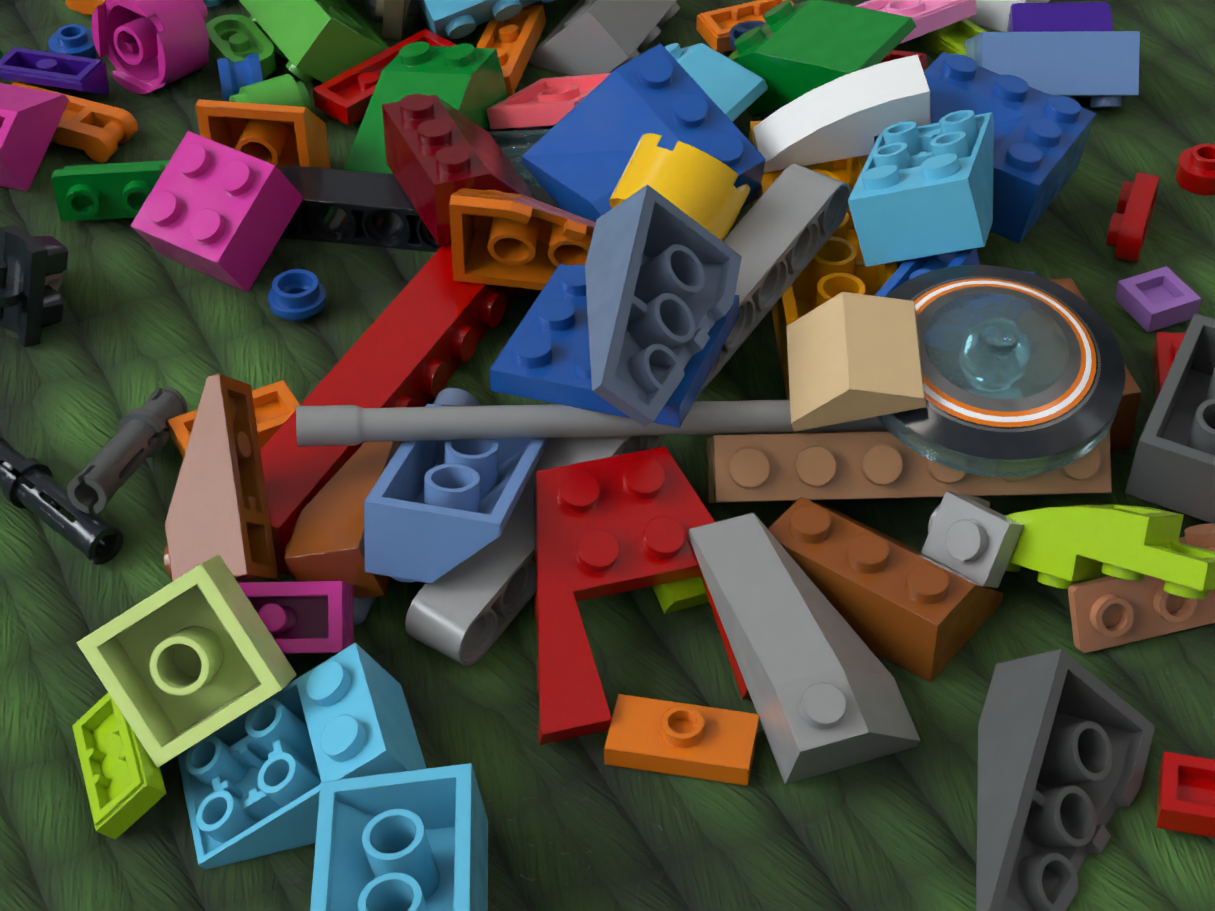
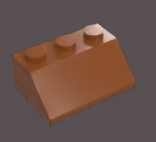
[768,497,1004,683]

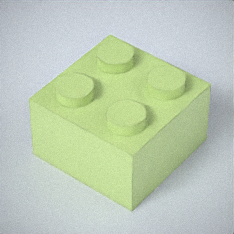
[76,554,297,768]

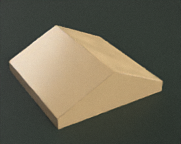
[786,292,926,432]

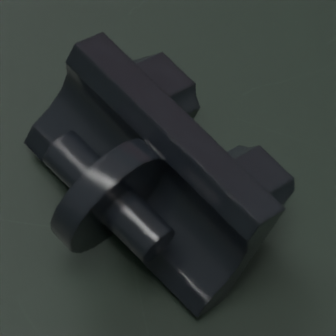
[0,225,68,347]

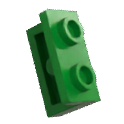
[51,160,170,222]

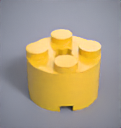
[609,133,750,241]

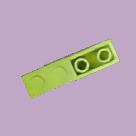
[1005,504,1215,599]

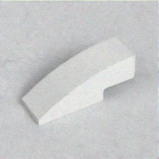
[753,54,931,173]

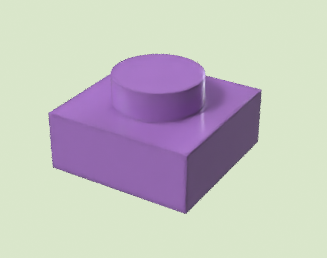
[1115,266,1201,333]

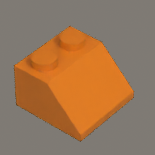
[195,99,331,169]

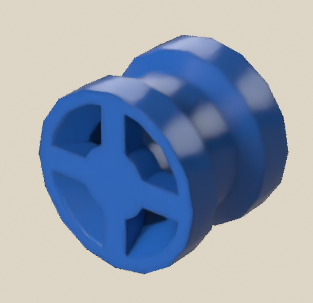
[217,53,263,102]

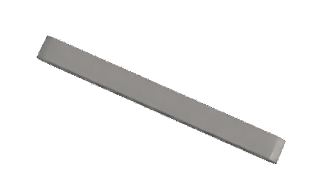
[405,164,851,666]

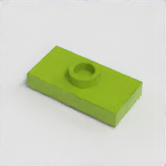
[72,692,167,840]

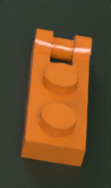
[11,81,138,163]

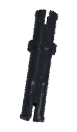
[0,436,123,565]

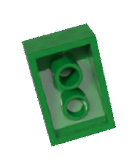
[727,0,917,116]
[343,42,508,175]

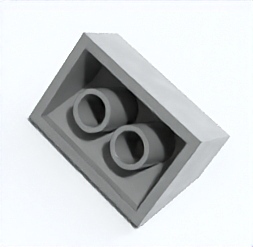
[529,0,680,76]

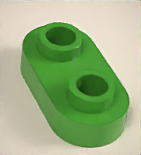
[206,14,276,80]

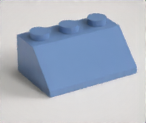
[965,31,1140,108]
[364,403,551,583]

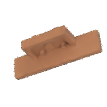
[1068,523,1215,653]

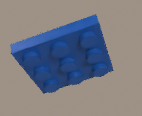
[489,264,739,428]

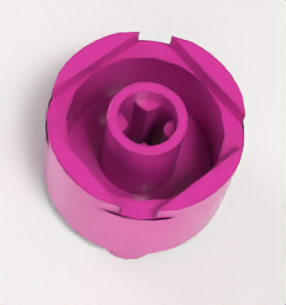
[92,0,209,94]

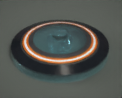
[877,265,1126,477]

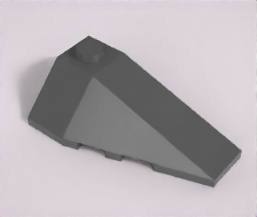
[976,649,1155,911]

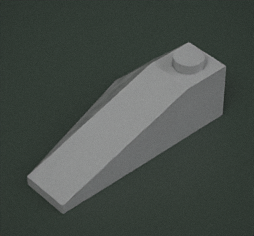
[688,512,921,785]

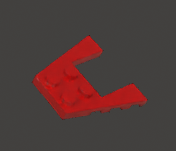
[534,446,751,745]

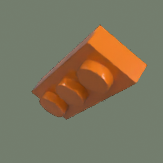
[476,5,546,95]

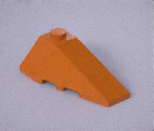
[449,188,596,290]

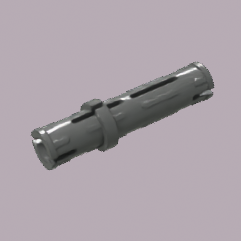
[67,387,188,513]

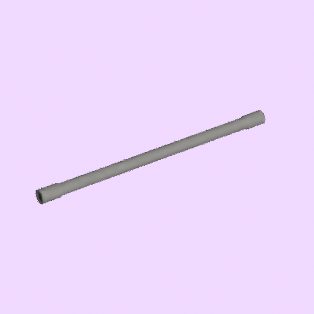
[296,392,1021,447]

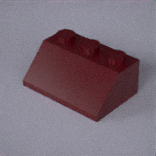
[382,94,537,245]

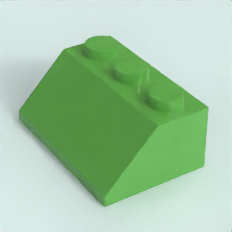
[239,0,390,84]

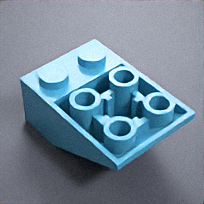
[848,110,994,267]
[177,643,427,870]

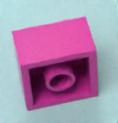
[130,131,304,293]

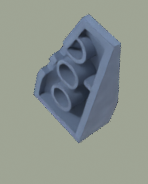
[585,184,742,427]

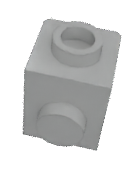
[921,491,1024,588]

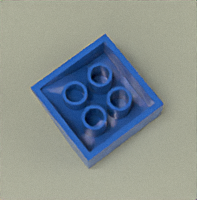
[522,43,766,222]
[924,52,1097,244]

